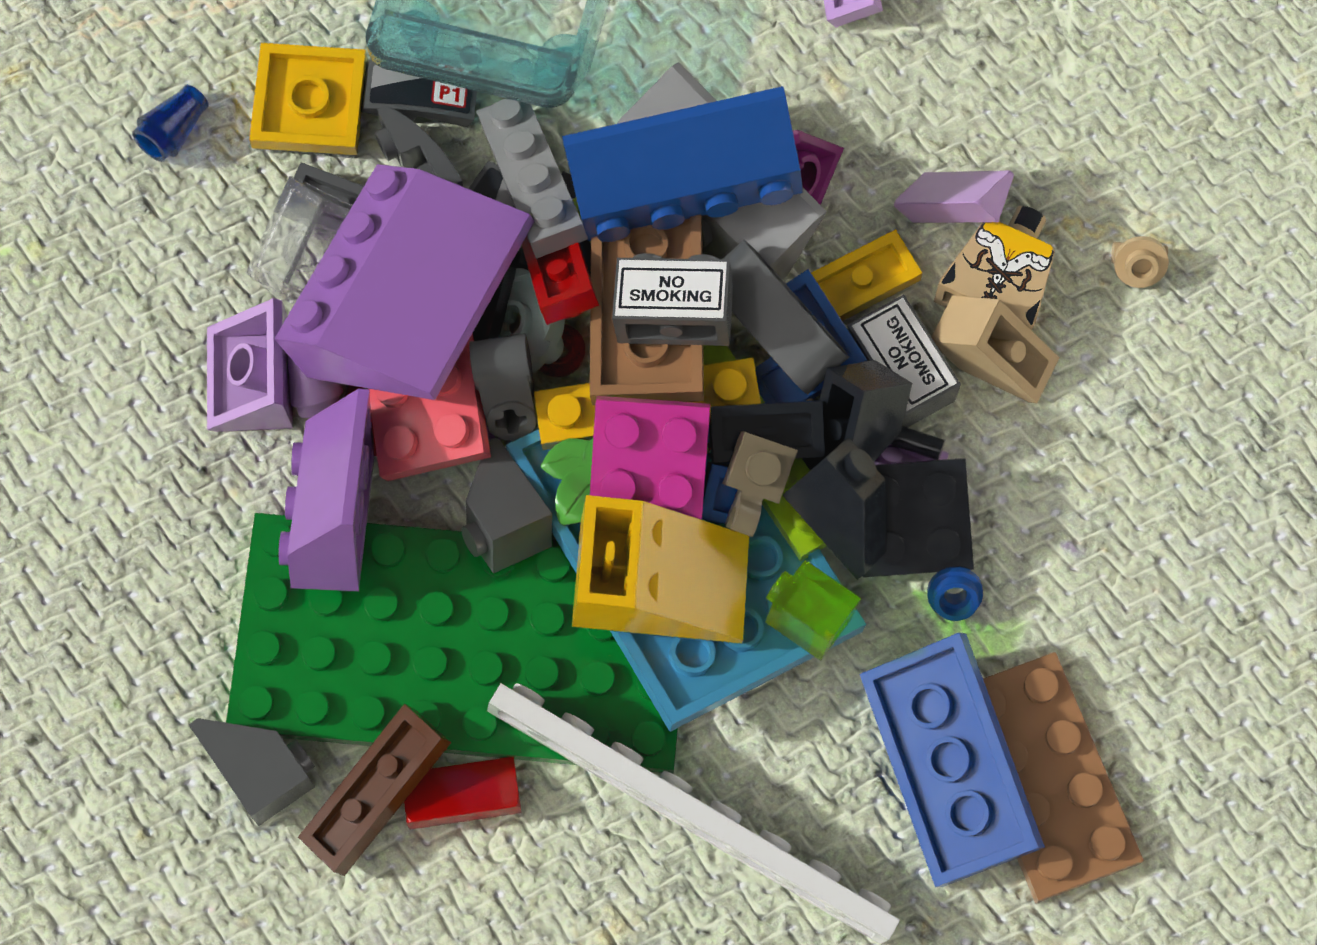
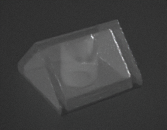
[246,176,352,304]

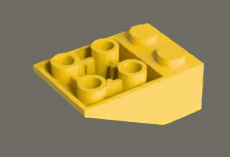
[572,495,749,643]

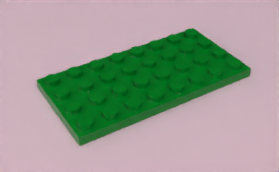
[226,513,678,774]

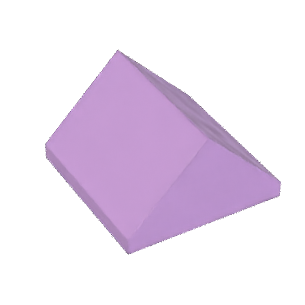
[207,298,293,432]

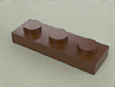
[298,704,451,876]

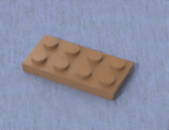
[590,214,704,405]
[983,652,1144,904]

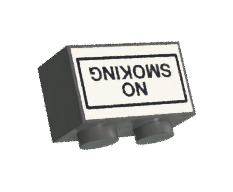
[612,253,733,346]
[847,295,961,428]

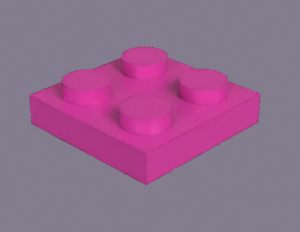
[590,396,710,519]

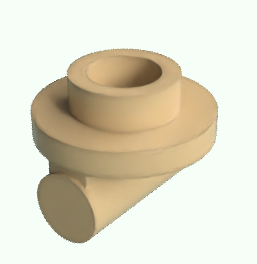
[1111,236,1169,288]

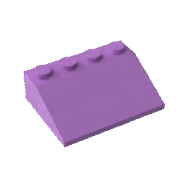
[274,164,534,400]

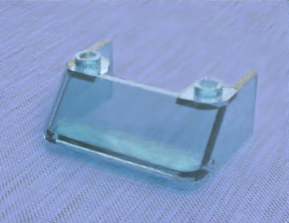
[365,0,610,108]

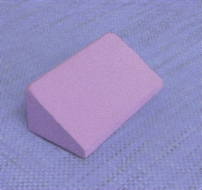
[894,170,1014,223]

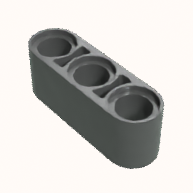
[722,239,849,395]

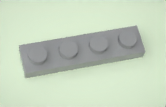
[476,93,588,259]

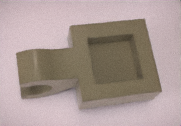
[722,431,798,537]

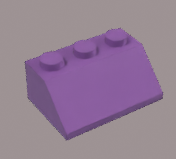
[279,389,374,591]

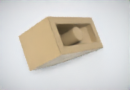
[931,295,1060,403]

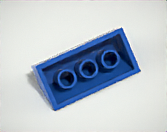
[562,86,803,242]

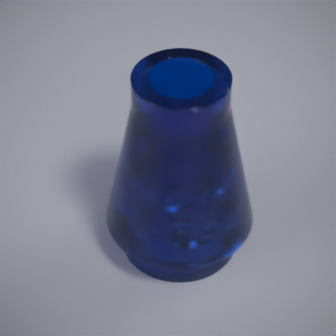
[132,84,209,162]

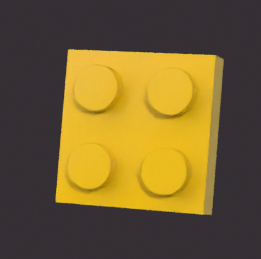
[249,43,368,155]

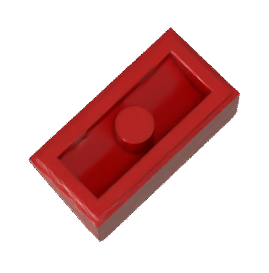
[404,757,522,830]

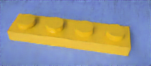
[534,358,761,450]

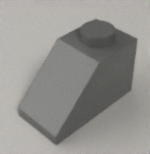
[462,437,552,574]
[188,718,315,826]

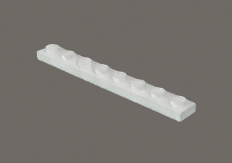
[487,683,900,944]

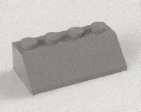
[617,62,826,280]

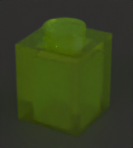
[765,560,861,661]

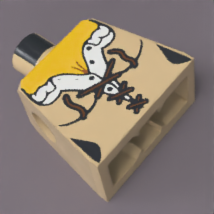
[934,206,1055,330]

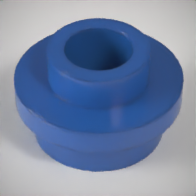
[927,567,983,621]

